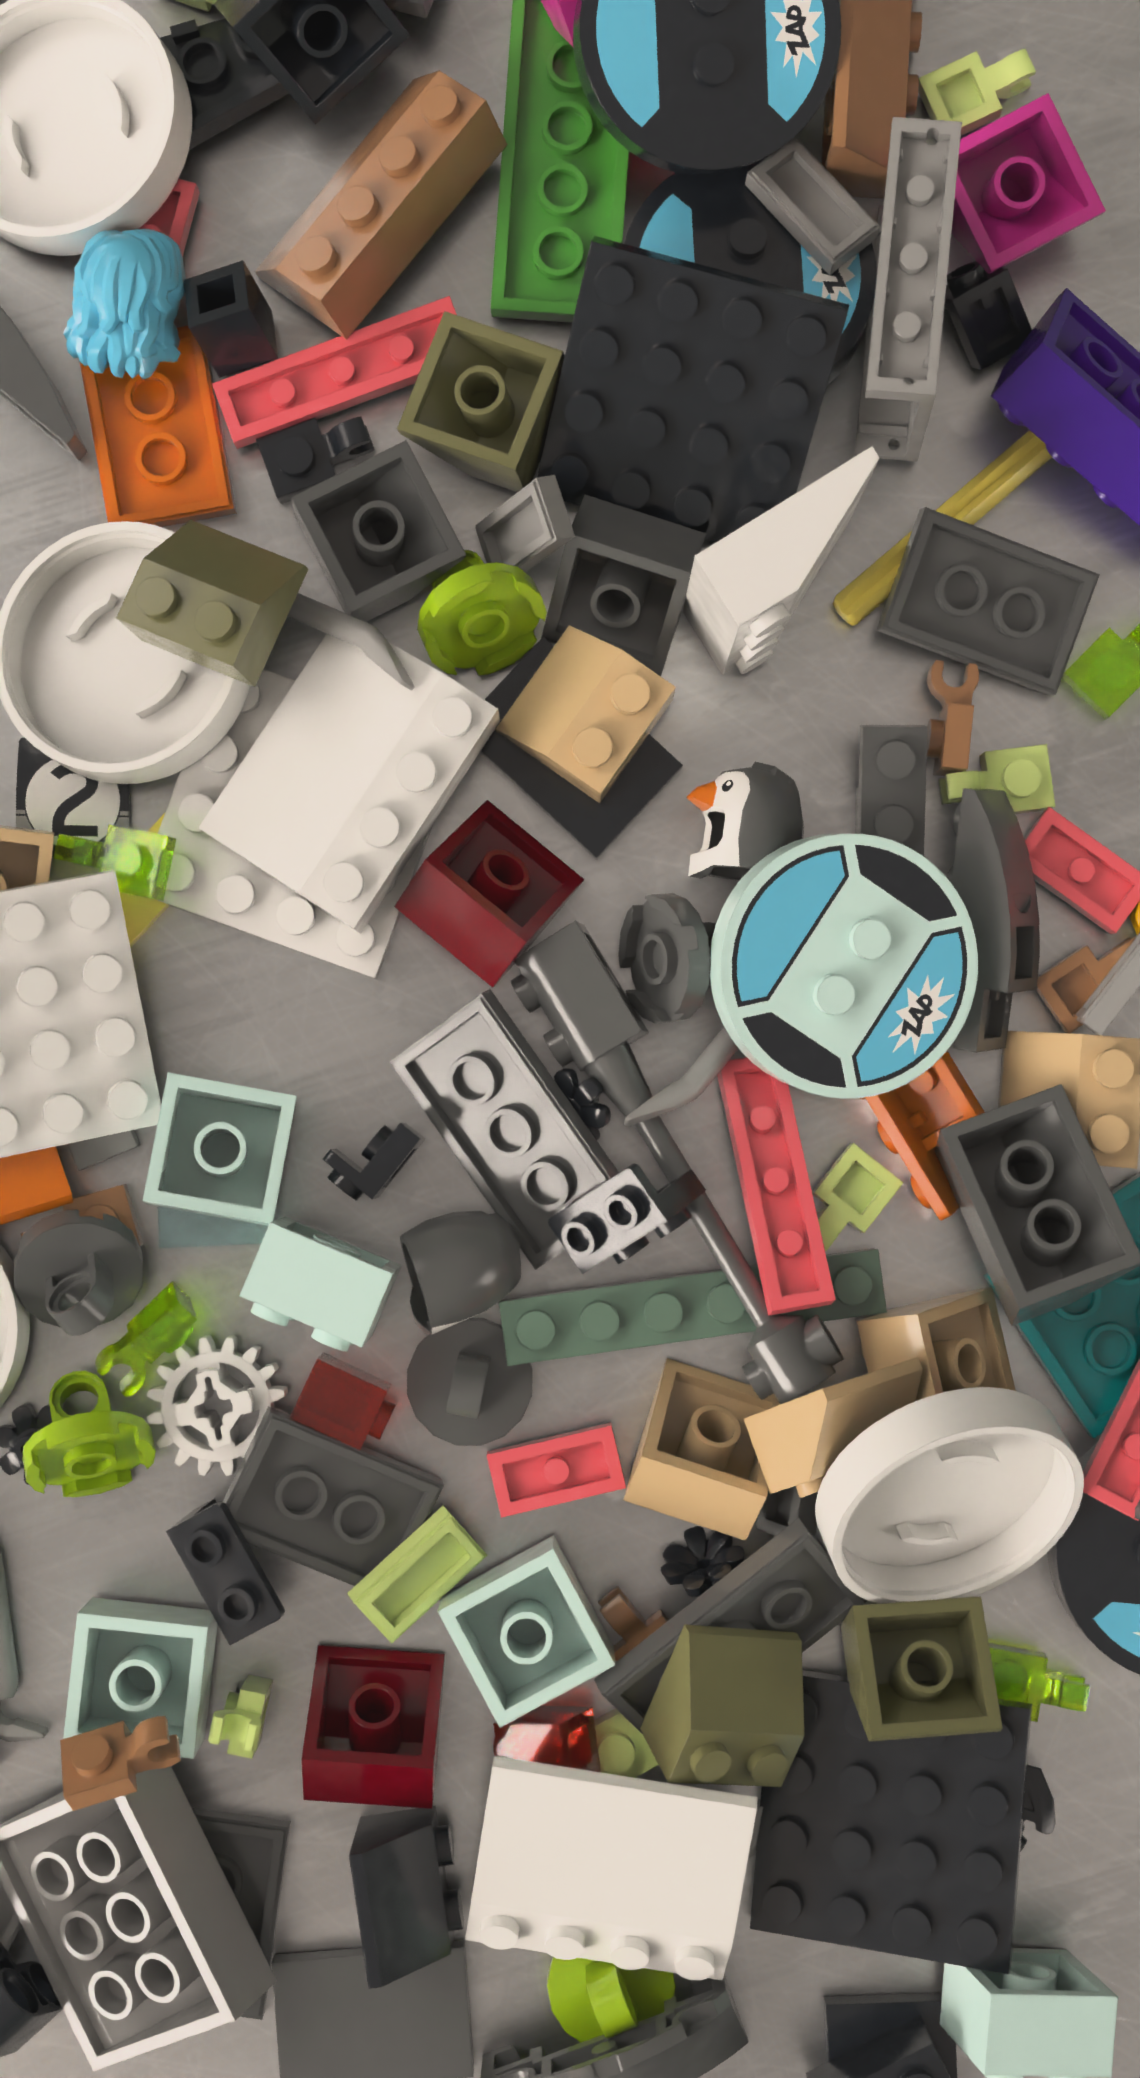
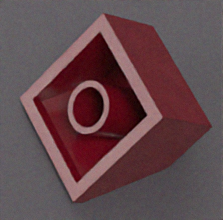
[394,800,585,988]
[301,1645,445,1809]

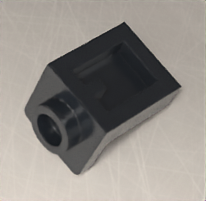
[944,261,1032,370]
[323,1123,425,1201]

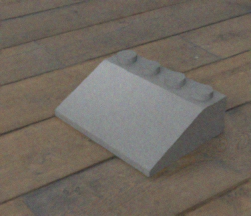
[0,1766,277,2072]

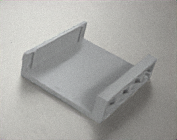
[854,117,962,461]

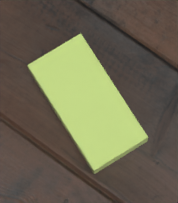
[347,1505,488,1643]

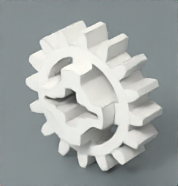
[147,1335,288,1476]

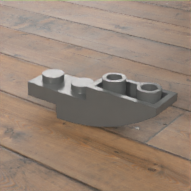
[855,725,928,859]
[947,788,1040,1053]

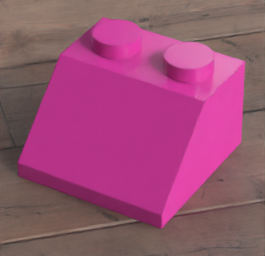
[951,93,1106,274]

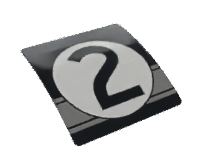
[16,738,130,858]

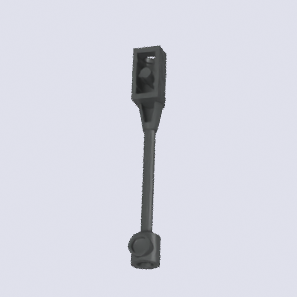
[511,920,844,1405]

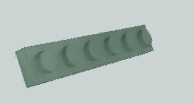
[498,1248,887,1366]

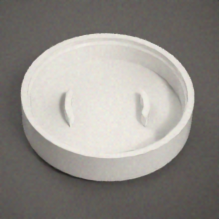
[0,0,192,256]
[0,521,250,784]
[815,1387,1084,1604]

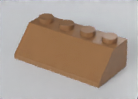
[821,0,922,199]
[255,70,507,340]

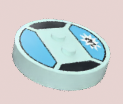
[710,834,978,1099]

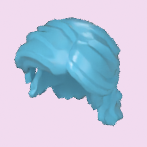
[63,229,186,380]

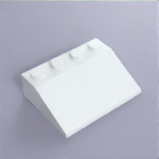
[682,446,880,675]
[199,634,500,934]
[465,1756,758,1980]

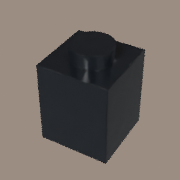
[184,260,278,378]

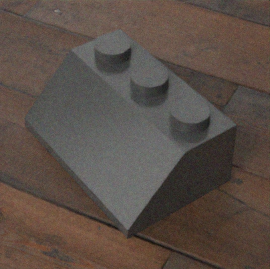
[935,1084,1140,1326]

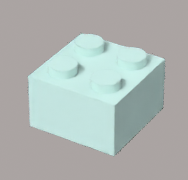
[142,1072,297,1226]
[239,1216,402,1352]
[437,1535,615,1728]
[63,1597,218,1759]
[940,1948,1118,2078]

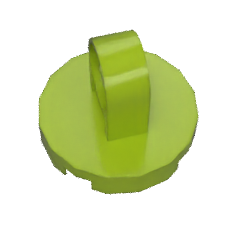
[417,550,547,676]
[22,1371,156,1497]
[547,1957,676,2042]

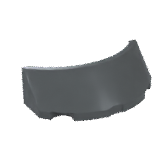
[480,1974,749,2078]

